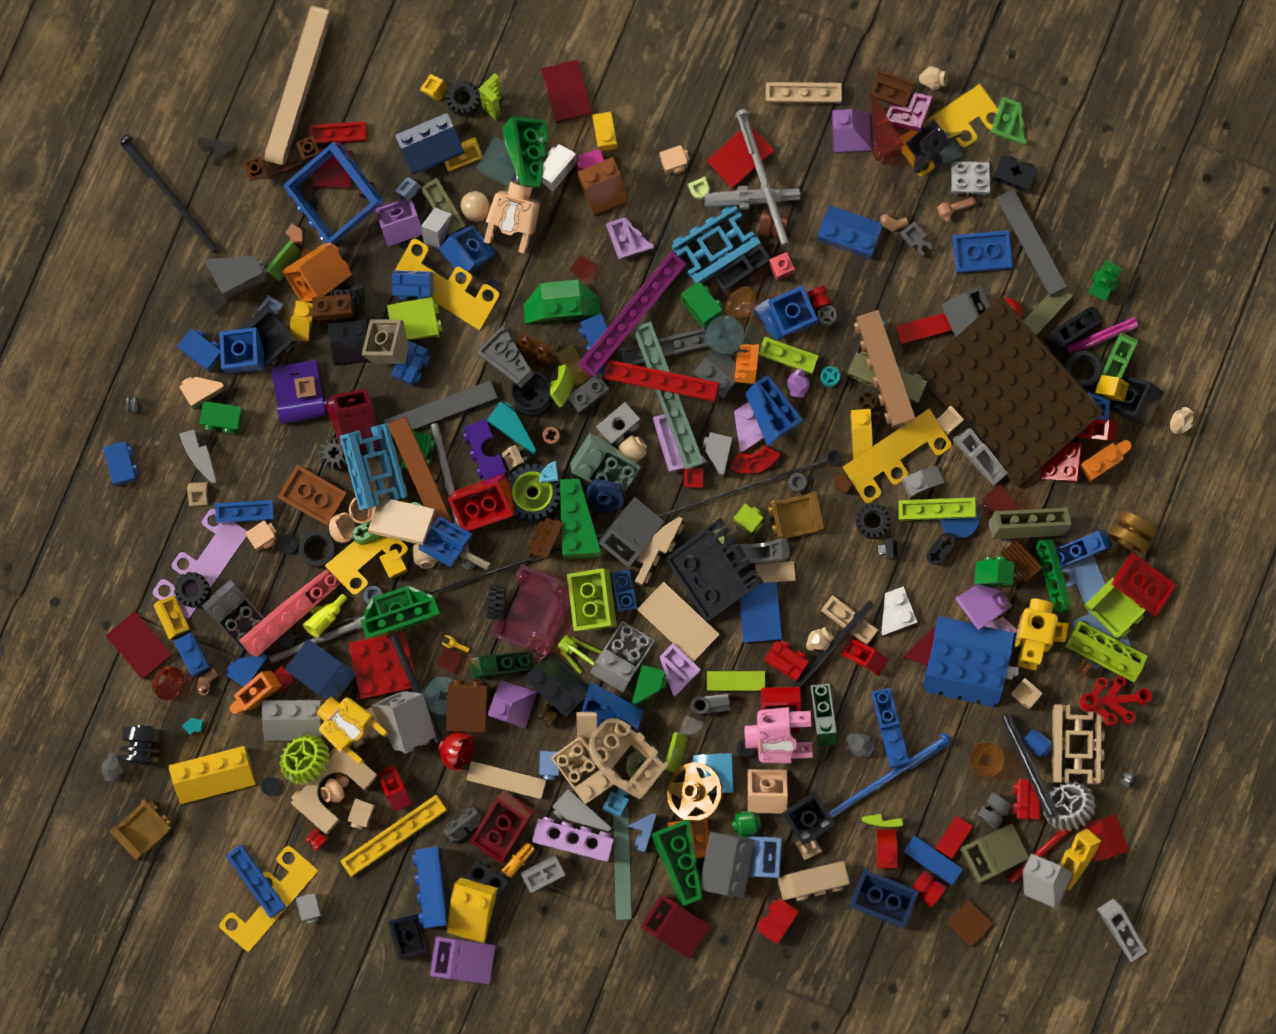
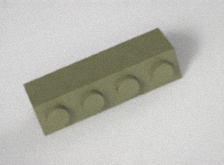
[847,351,927,405]
[988,508,1072,539]

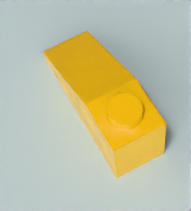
[850,409,872,460]

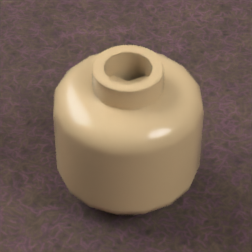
[618,436,647,463]
[413,544,438,569]

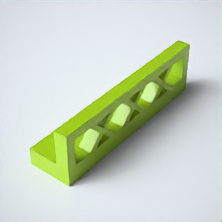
[479,73,503,121]
[1065,620,1148,682]

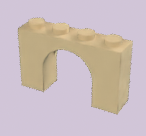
[291,748,378,834]

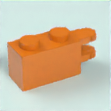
[1079,440,1132,483]
[230,671,282,714]

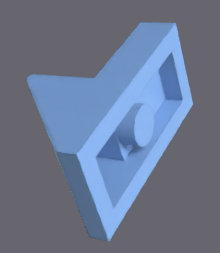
[628,813,656,852]

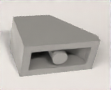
[703,432,732,477]
[902,465,945,499]

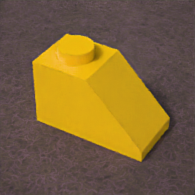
[592,112,617,152]

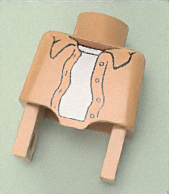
[484,181,540,253]

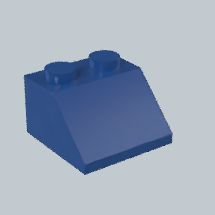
[439,225,496,278]
[768,286,819,336]
[219,327,265,374]

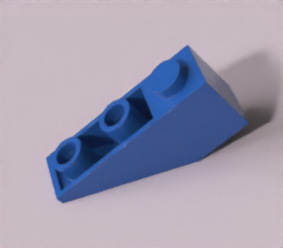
[578,314,607,378]
[1056,530,1113,568]

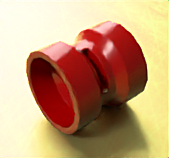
[808,286,832,310]

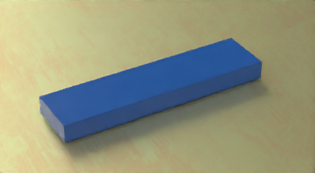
[226,844,287,919]

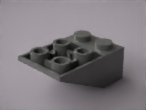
[598,497,664,568]
[201,580,264,651]

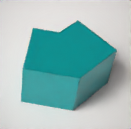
[182,718,204,736]

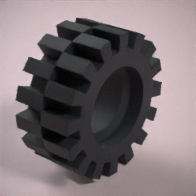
[446,80,480,116]
[330,285,366,306]
[856,503,891,539]
[174,572,210,608]
[487,584,506,620]

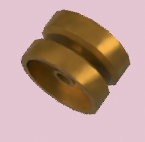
[1108,511,1158,555]

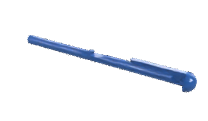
[828,733,951,818]

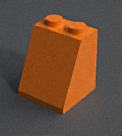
[282,243,352,302]

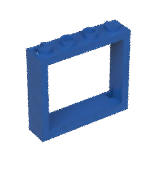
[283,142,384,245]

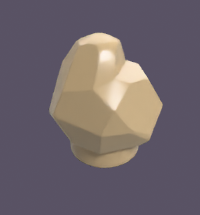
[919,67,948,90]
[1170,407,1195,434]
[806,627,834,651]

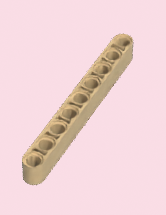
[265,6,331,165]

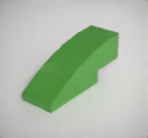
[1095,332,1138,388]

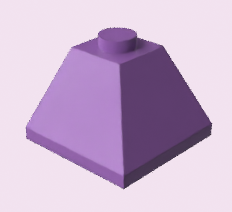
[832,109,872,153]
[955,585,1012,630]
[488,680,538,729]

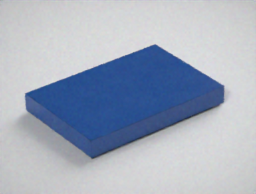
[952,230,1013,274]
[740,582,782,643]

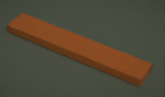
[388,416,452,524]

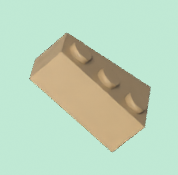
[777,861,849,901]

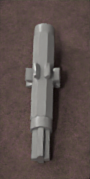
[704,186,800,210]

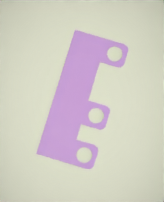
[153,509,247,619]

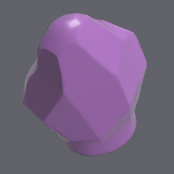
[787,369,810,397]

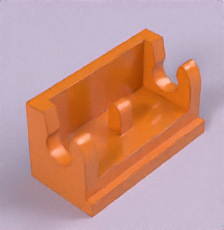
[734,344,759,384]

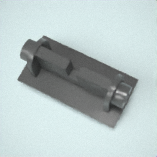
[443,807,483,843]

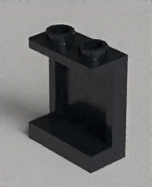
[240,306,298,367]

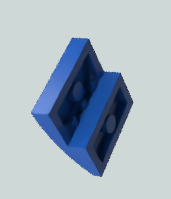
[418,516,472,567]

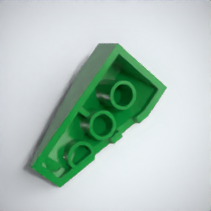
[502,117,548,188]

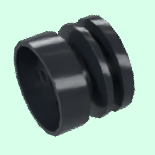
[511,371,554,417]

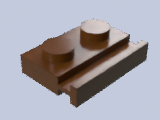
[870,70,915,108]

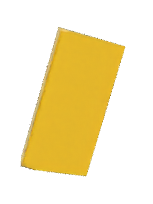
[444,138,483,172]
[154,595,190,639]

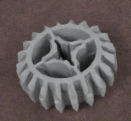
[1044,781,1096,832]

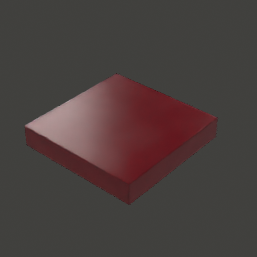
[312,149,353,189]

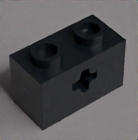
[992,155,1037,194]

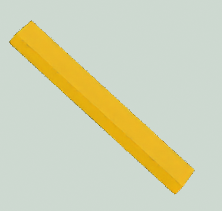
[341,795,448,877]

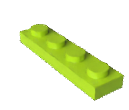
[899,498,976,521]

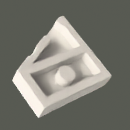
[881,587,917,636]

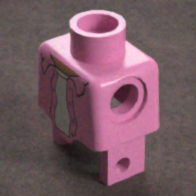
[745,707,813,763]

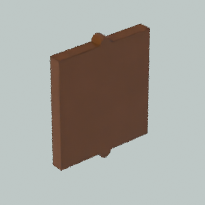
[947,900,993,947]

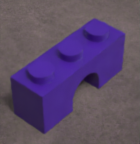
[463,419,507,480]

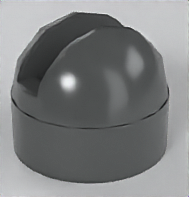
[1121,772,1138,789]

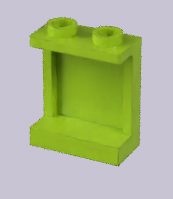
[387,297,442,341]
[1084,578,1146,639]

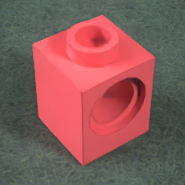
[769,252,795,281]

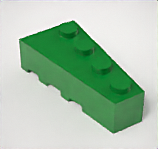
[560,479,602,560]
[650,818,702,907]

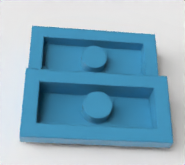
[693,753,733,794]

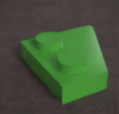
[990,97,1026,146]

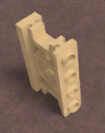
[1052,704,1104,785]

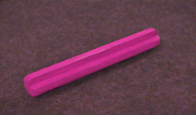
[1067,317,1138,355]

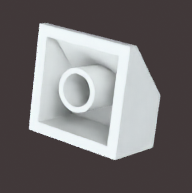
[541,145,577,191]

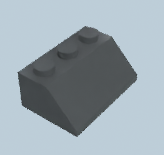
[700,832,755,898]

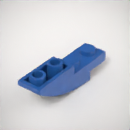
[871,688,909,769]

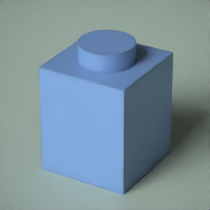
[539,751,560,780]

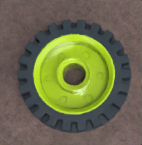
[507,464,561,522]

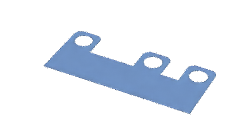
[1055,556,1132,669]

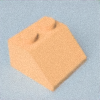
[748,770,787,813]

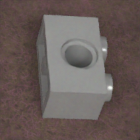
[596,402,640,446]

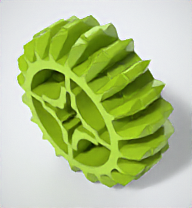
[279,734,330,786]

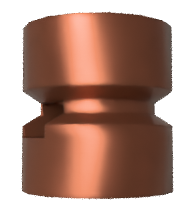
[757,211,788,240]

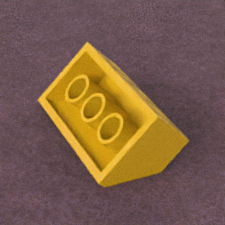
[169,746,256,804]

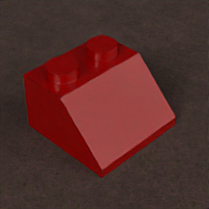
[761,687,801,732]
[1079,814,1129,863]

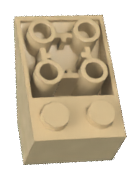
[550,736,620,804]

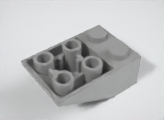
[590,621,655,692]

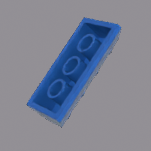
[413,847,448,928]

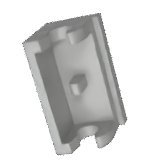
[521,855,565,893]

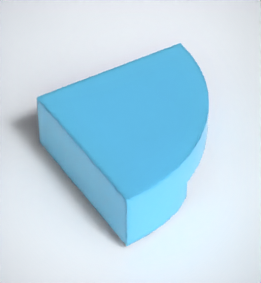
[539,461,559,484]

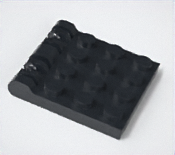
[665,518,764,622]

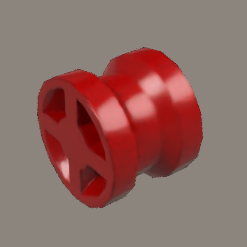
[305,827,329,851]

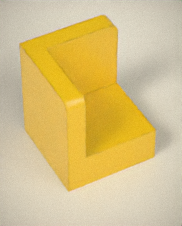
[1095,375,1129,402]
[379,549,408,580]

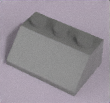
[262,700,323,741]

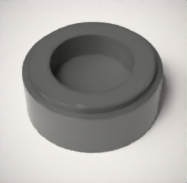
[788,473,807,493]

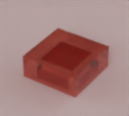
[569,255,596,282]
[436,647,462,673]

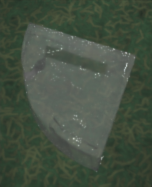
[680,716,704,735]

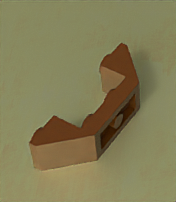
[243,136,320,181]

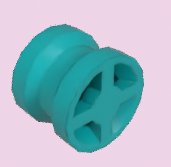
[820,366,840,388]

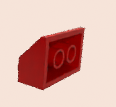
[448,473,514,531]

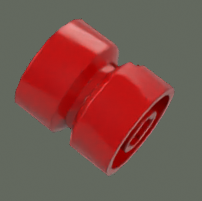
[911,871,947,907]

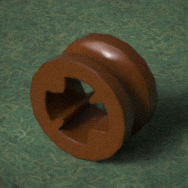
[1075,658,1093,677]

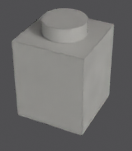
[296,893,322,924]

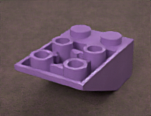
[430,937,495,984]

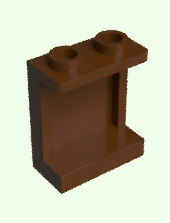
[312,294,356,325]
[446,679,488,732]

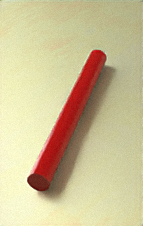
[1008,828,1070,884]

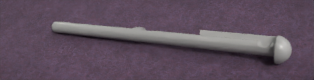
[736,109,789,246]
[431,423,476,570]

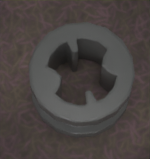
[126,396,138,413]

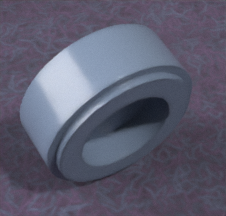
[364,586,383,604]

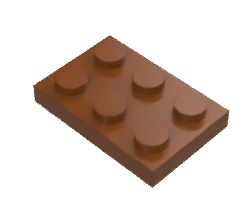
[278,465,347,526]

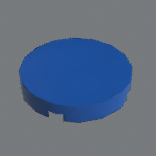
[941,510,979,539]

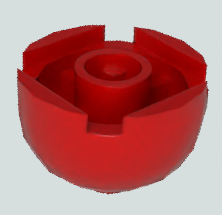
[439,732,475,773]

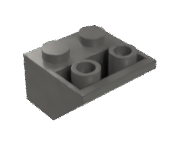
[941,286,990,337]

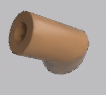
[880,214,909,231]
[197,668,218,696]

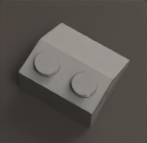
[1023,854,1073,909]

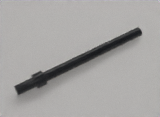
[792,600,875,688]
[390,634,442,744]

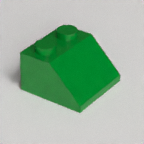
[632,665,668,706]

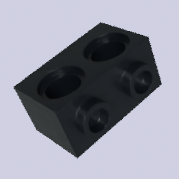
[465,860,509,901]

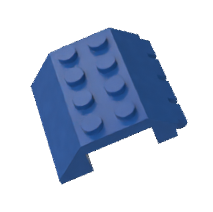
[923,616,1014,707]

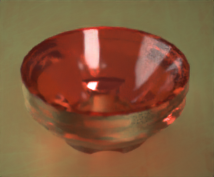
[152,666,184,700]

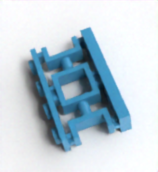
[672,206,760,284]
[340,423,407,510]

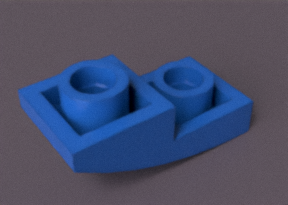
[754,299,786,341]
[611,569,637,612]

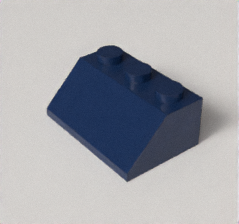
[395,113,465,175]
[848,869,918,929]

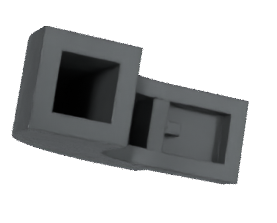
[726,538,790,566]

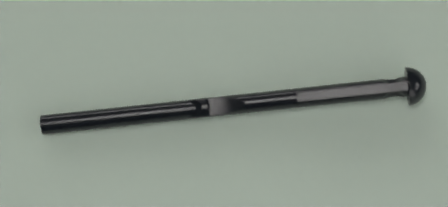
[120,135,218,253]

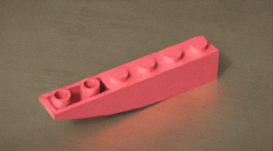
[239,569,341,656]

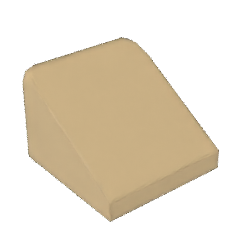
[187,482,208,506]

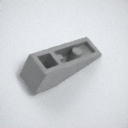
[552,790,612,832]
[1097,899,1147,962]

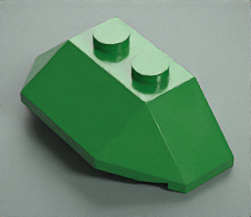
[524,280,601,324]
[360,586,440,639]

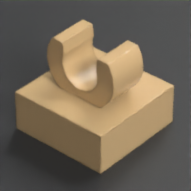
[502,445,527,471]
[795,838,821,860]

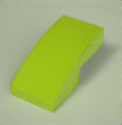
[550,364,574,407]
[861,814,903,828]

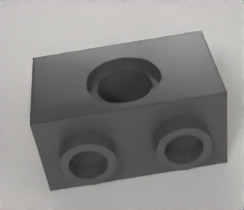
[567,374,609,416]

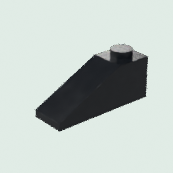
[1043,306,1102,354]

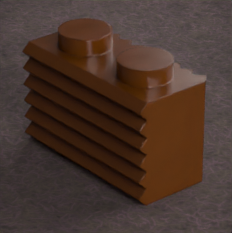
[998,539,1042,584]

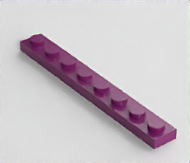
[577,252,686,377]

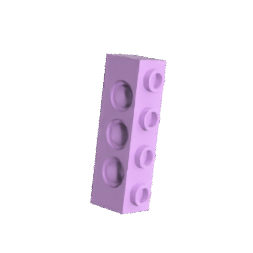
[532,817,614,862]

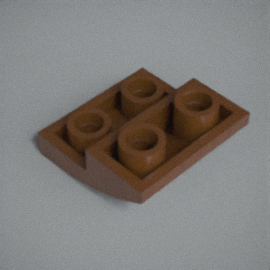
[527,517,563,558]

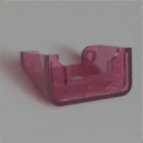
[490,565,570,657]

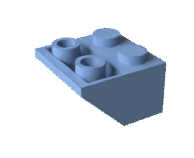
[748,837,781,878]

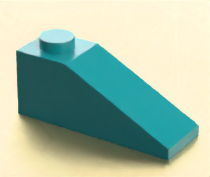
[487,402,537,456]

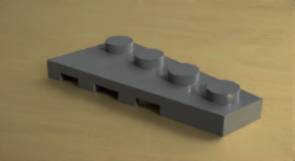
[477,325,534,388]

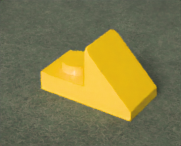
[290,301,313,342]

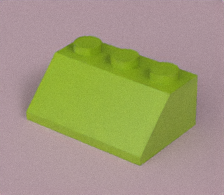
[567,568,617,631]

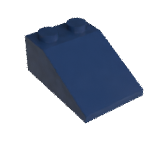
[285,639,356,701]

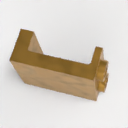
[768,491,824,539]
[110,799,172,860]

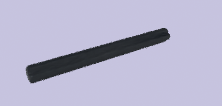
[1001,714,1057,818]

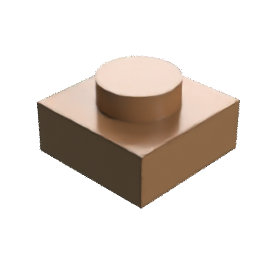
[295,376,317,398]

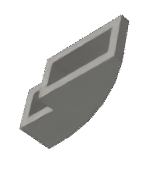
[953,428,1008,486]
[179,430,219,486]

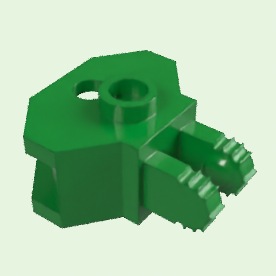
[1087,260,1123,303]

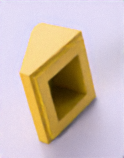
[420,74,449,102]

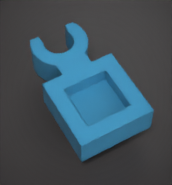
[603,786,630,818]

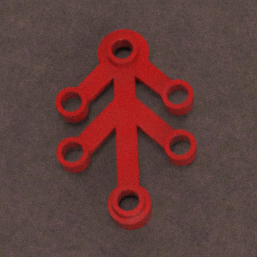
[1079,675,1152,726]

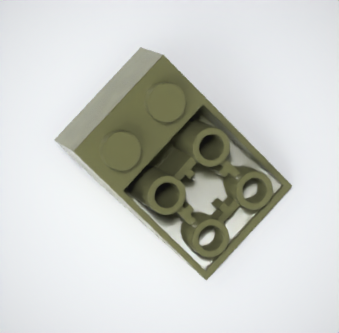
[960,823,1029,883]

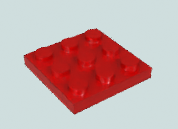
[349,631,415,700]

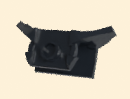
[905,119,962,174]

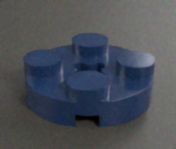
[585,479,624,513]

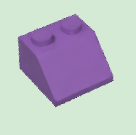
[375,199,422,246]

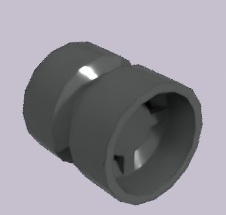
[977,792,1013,829]

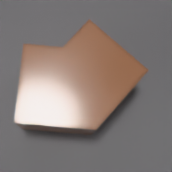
[285,224,303,244]

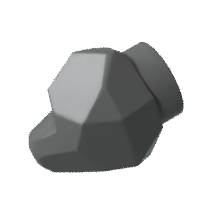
[846,733,875,757]
[101,752,124,781]

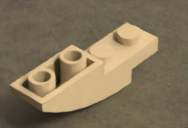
[635,517,684,586]

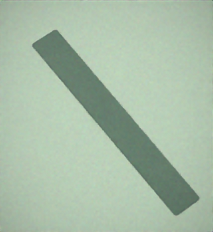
[613,807,631,920]

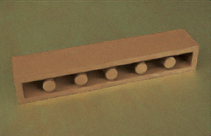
[854,310,915,428]

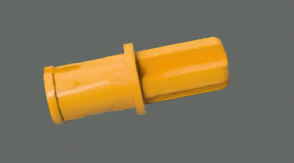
[502,842,535,878]

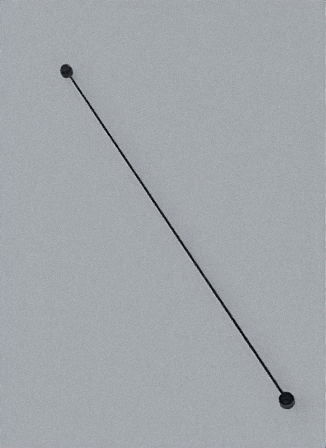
[280,450,842,648]

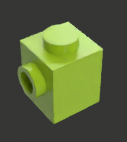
[733,504,764,535]

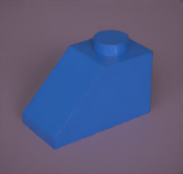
[227,654,269,687]

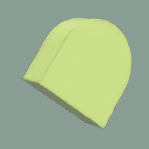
[688,177,710,200]

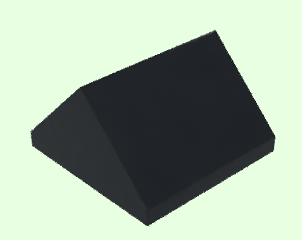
[782,791,835,846]
[387,914,429,960]

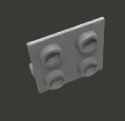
[951,161,990,196]

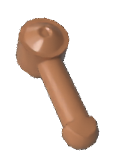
[937,197,976,222]

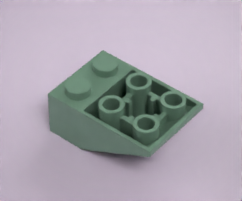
[570,433,641,493]

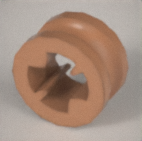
[542,427,560,445]

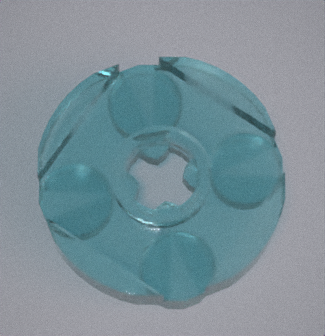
[705,315,744,354]
[424,677,453,716]

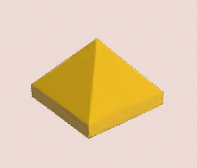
[1053,622,1069,642]

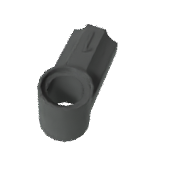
[691,694,730,715]

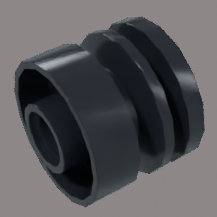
[119,725,163,765]

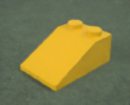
[447,878,498,943]

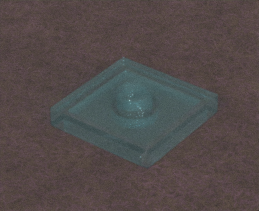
[476,136,516,187]

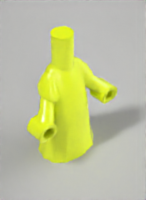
[303,594,347,638]

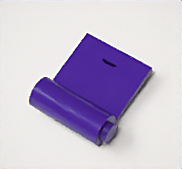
[271,360,328,424]

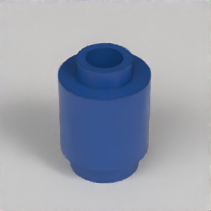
[1024,729,1052,757]

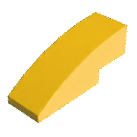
[1060,829,1101,890]

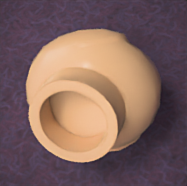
[320,773,349,803]

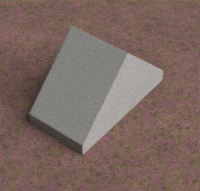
[421,208,452,249]

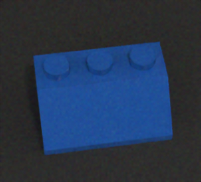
[817,205,882,259]

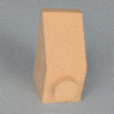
[179,377,226,409]

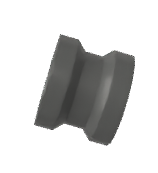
[817,305,837,327]

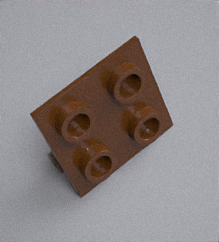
[516,330,555,369]

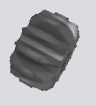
[318,438,347,471]

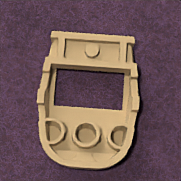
[589,718,668,799]

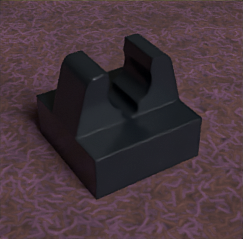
[877,538,898,560]

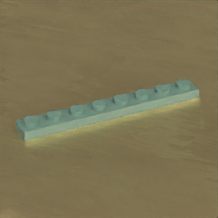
[633,322,704,471]

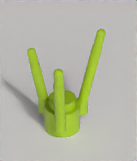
[558,635,602,674]

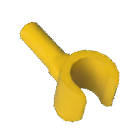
[442,635,469,653]

